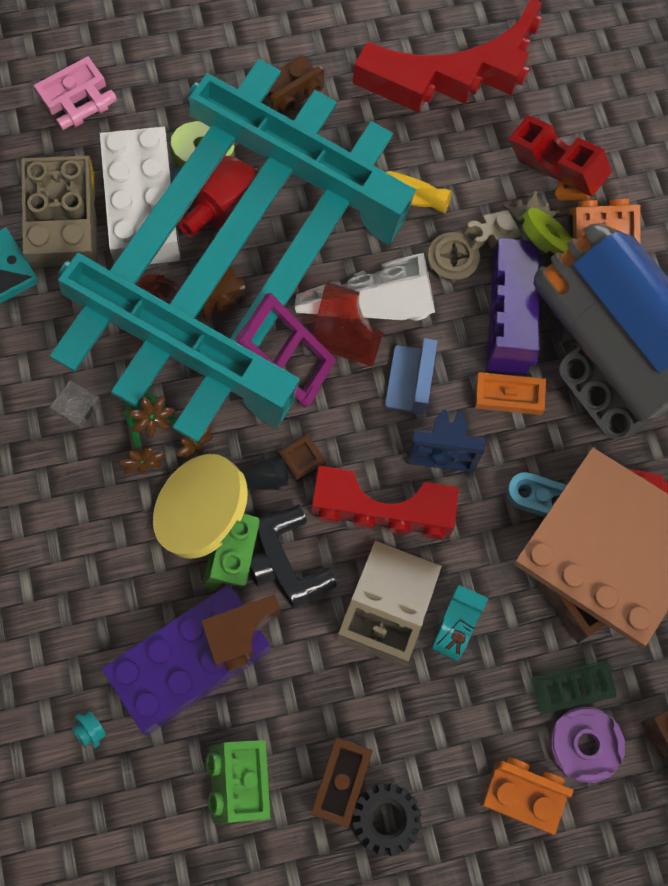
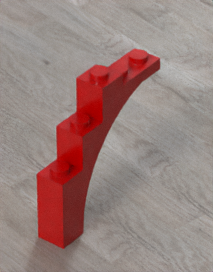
[353,0,543,113]

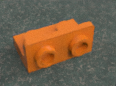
[568,199,641,244]
[481,757,574,835]

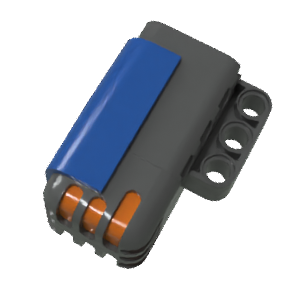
[534,223,668,439]

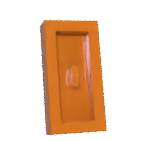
[474,372,546,415]

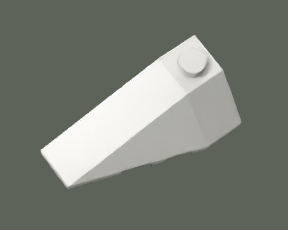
[294,253,435,321]

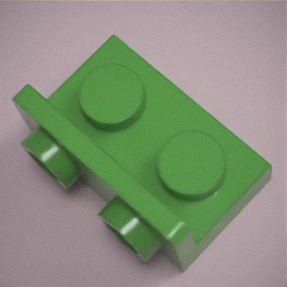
[201,514,260,591]
[206,740,271,824]

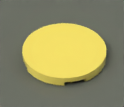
[153,454,248,559]

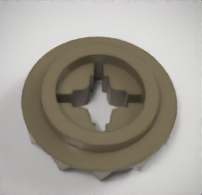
[427,232,480,283]

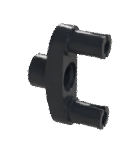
[249,504,337,609]

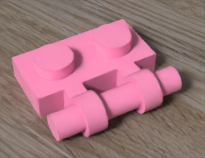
[33,56,117,131]

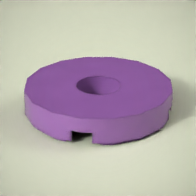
[549,707,625,783]

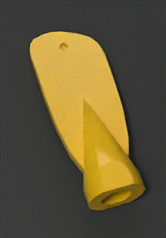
[386,171,452,214]

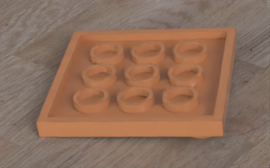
[514,447,668,649]

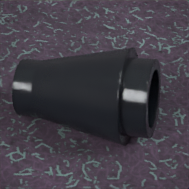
[239,456,289,491]

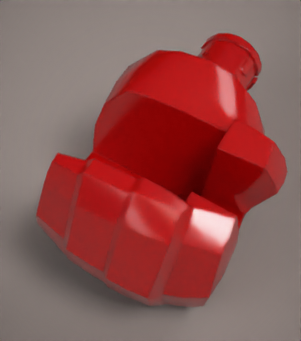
[178,156,259,237]

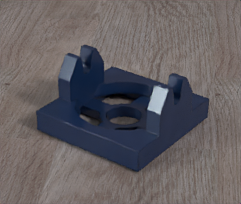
[406,409,486,472]

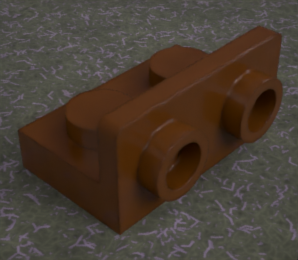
[262,55,324,114]

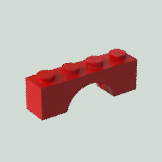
[312,466,459,540]

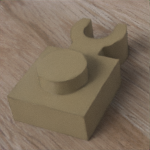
[462,210,523,249]

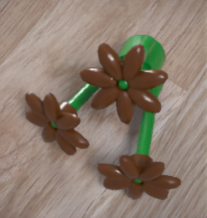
[118,391,213,474]

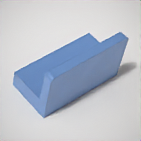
[385,338,438,415]

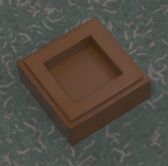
[278,434,326,482]

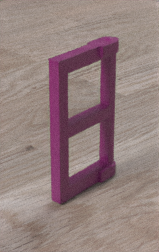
[235,293,336,408]

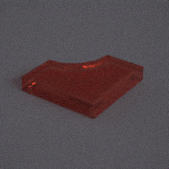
[312,282,383,367]

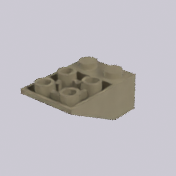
[21,156,98,267]
[337,541,442,667]

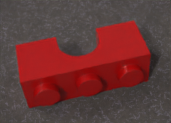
[508,114,612,197]

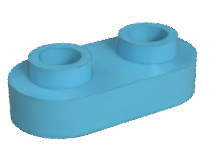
[507,472,567,517]

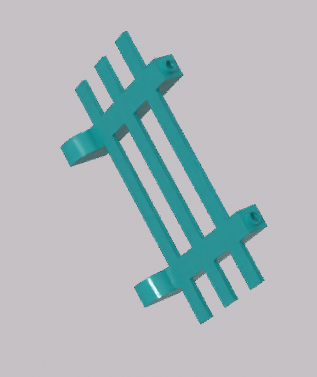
[50,59,416,443]

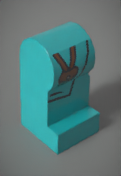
[431,585,489,661]

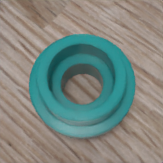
[72,711,106,749]

